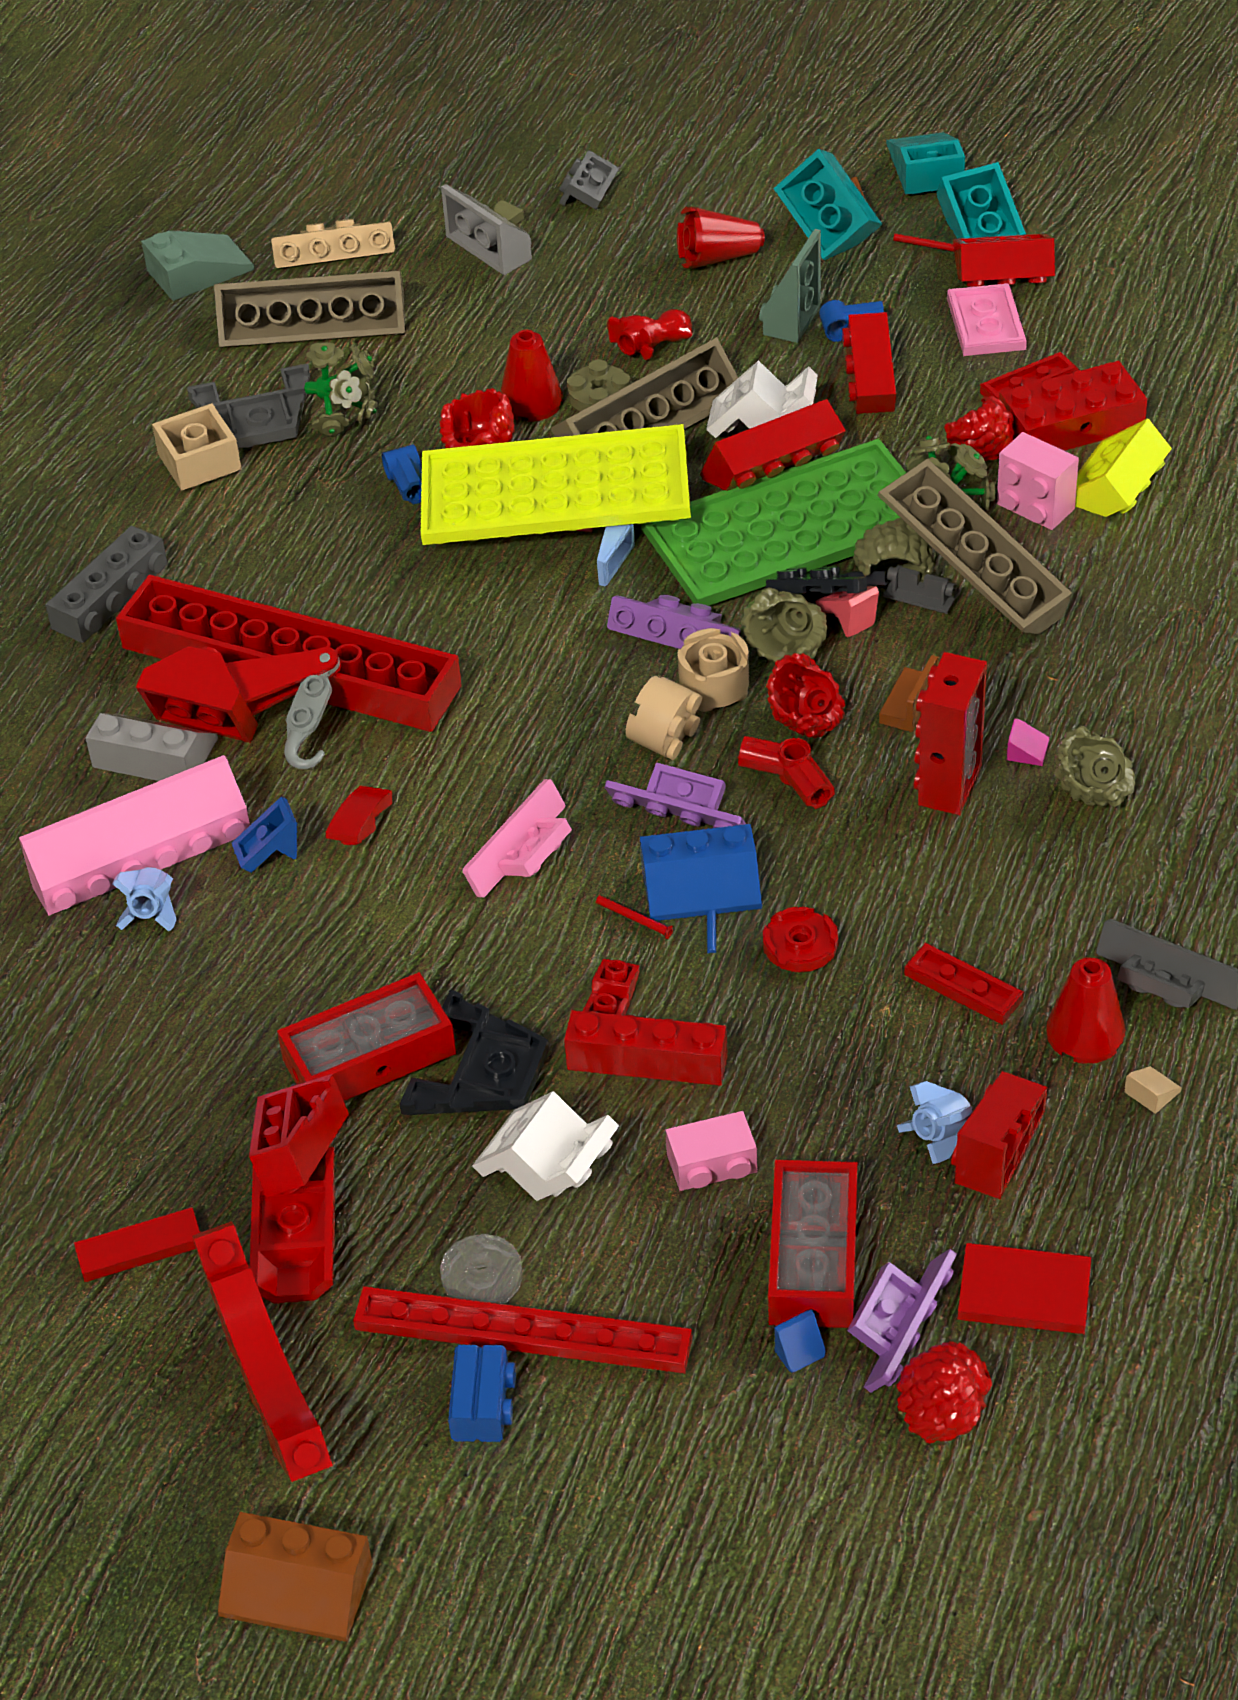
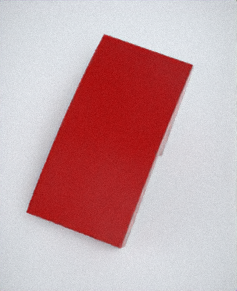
[326,786,393,845]
[583,958,640,1015]

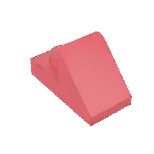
[815,586,879,637]

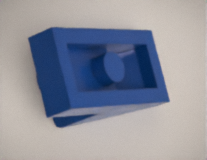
[231,796,297,873]

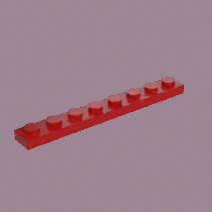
[353,1286,692,1374]

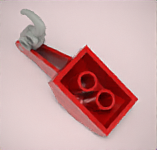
[136,646,341,769]

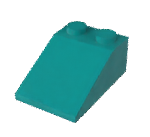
[936,162,1026,239]

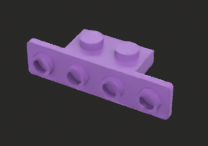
[607,595,741,649]
[604,762,746,828]
[847,1249,957,1393]

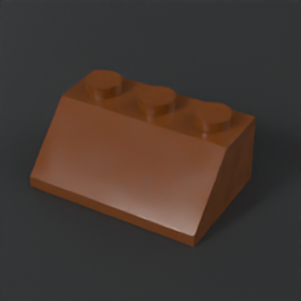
[218,1512,373,1642]

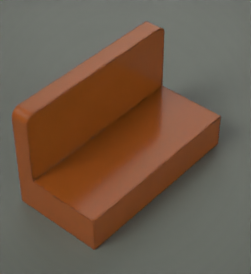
[879,655,939,732]

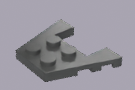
[187,363,310,449]

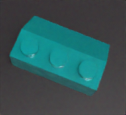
[773,149,883,260]

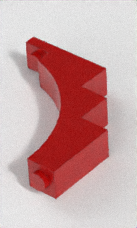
[192,1221,333,1482]

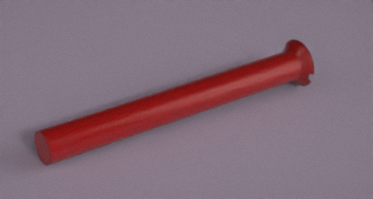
[893,233,954,252]
[596,895,673,939]

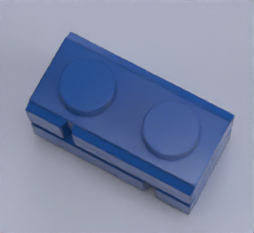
[448,1345,516,1442]

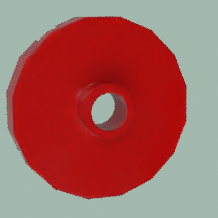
[762,907,838,972]

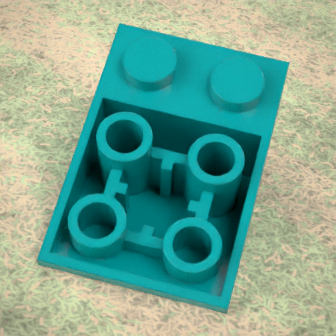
[886,132,965,195]

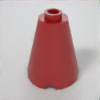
[677,206,765,269]
[500,330,563,422]
[1046,957,1125,1064]

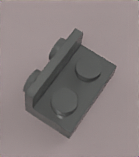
[559,150,619,210]

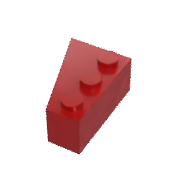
[842,312,896,414]
[951,1071,1047,1199]
[249,1074,349,1197]

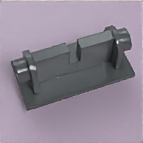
[883,565,960,614]

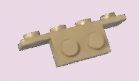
[271,219,395,268]

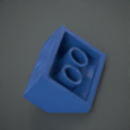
[640,824,762,921]

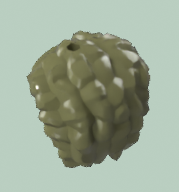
[853,518,936,582]
[741,588,827,662]
[1054,725,1135,807]

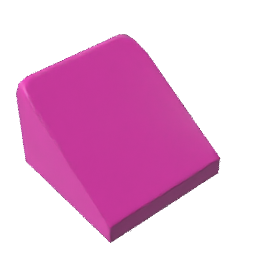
[1007,718,1049,766]

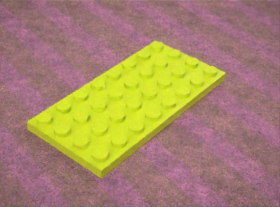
[421,424,691,545]

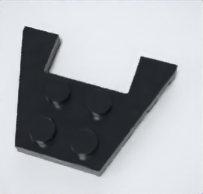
[766,566,890,593]
[400,990,550,1115]

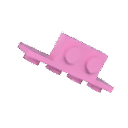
[463,779,572,898]

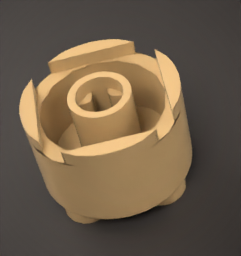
[678,628,749,712]
[626,676,702,760]

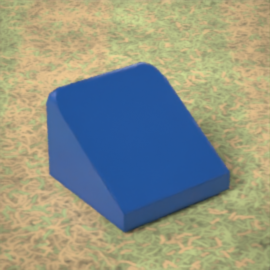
[775,1310,826,1373]

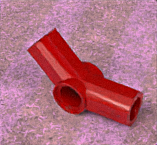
[738,736,835,809]

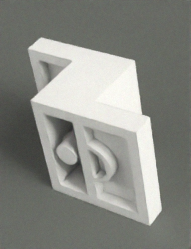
[706,361,818,438]
[472,1091,619,1201]

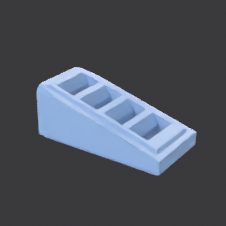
[597,524,635,586]

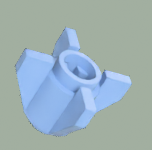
[113,867,176,932]
[897,1081,972,1164]

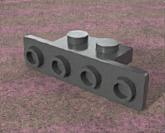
[1096,919,1238,1010]

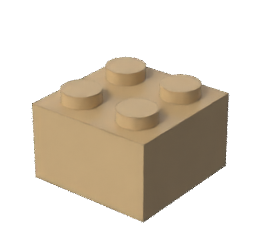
[152,403,241,491]

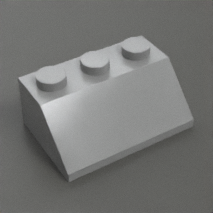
[441,184,532,275]
[85,713,218,781]

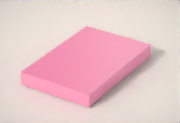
[947,283,1027,356]

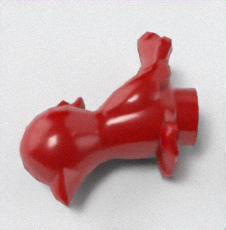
[606,309,693,360]

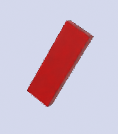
[980,352,1079,399]
[904,942,1024,1025]
[74,1207,200,1282]

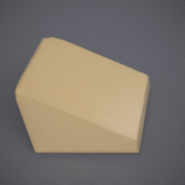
[1125,1066,1181,1114]

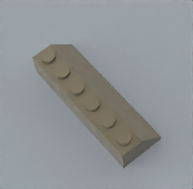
[214,271,405,348]
[551,337,738,437]
[878,459,1072,634]

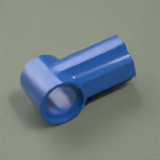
[819,300,884,342]
[381,444,422,505]

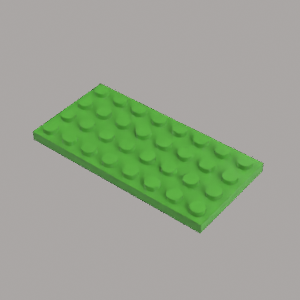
[641,439,906,606]

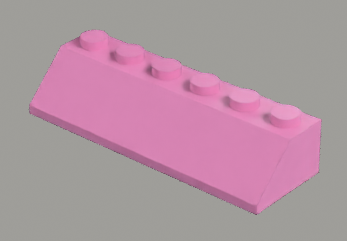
[19,755,250,916]

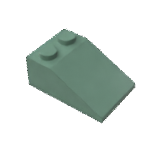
[759,229,821,343]
[141,231,254,301]

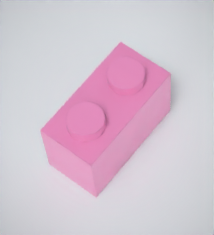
[665,1111,757,1191]

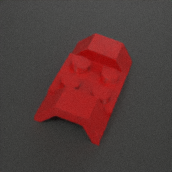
[250,1147,335,1303]

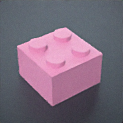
[997,432,1079,530]

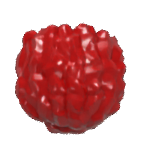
[440,388,515,448]
[944,396,1015,461]
[766,653,845,738]
[896,1342,992,1444]

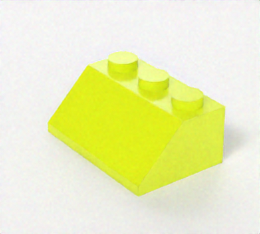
[1075,418,1172,517]

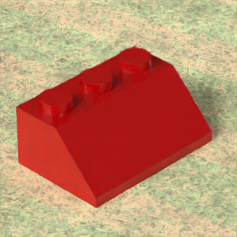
[953,233,1055,287]

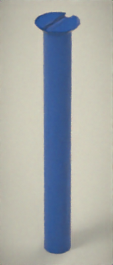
[707,910,716,953]

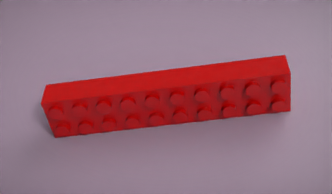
[116,574,462,732]

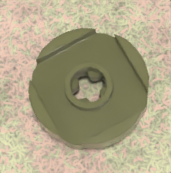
[567,359,631,412]

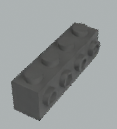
[45,526,168,643]

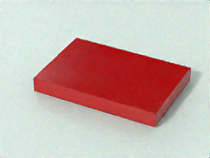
[957,1243,1091,1334]

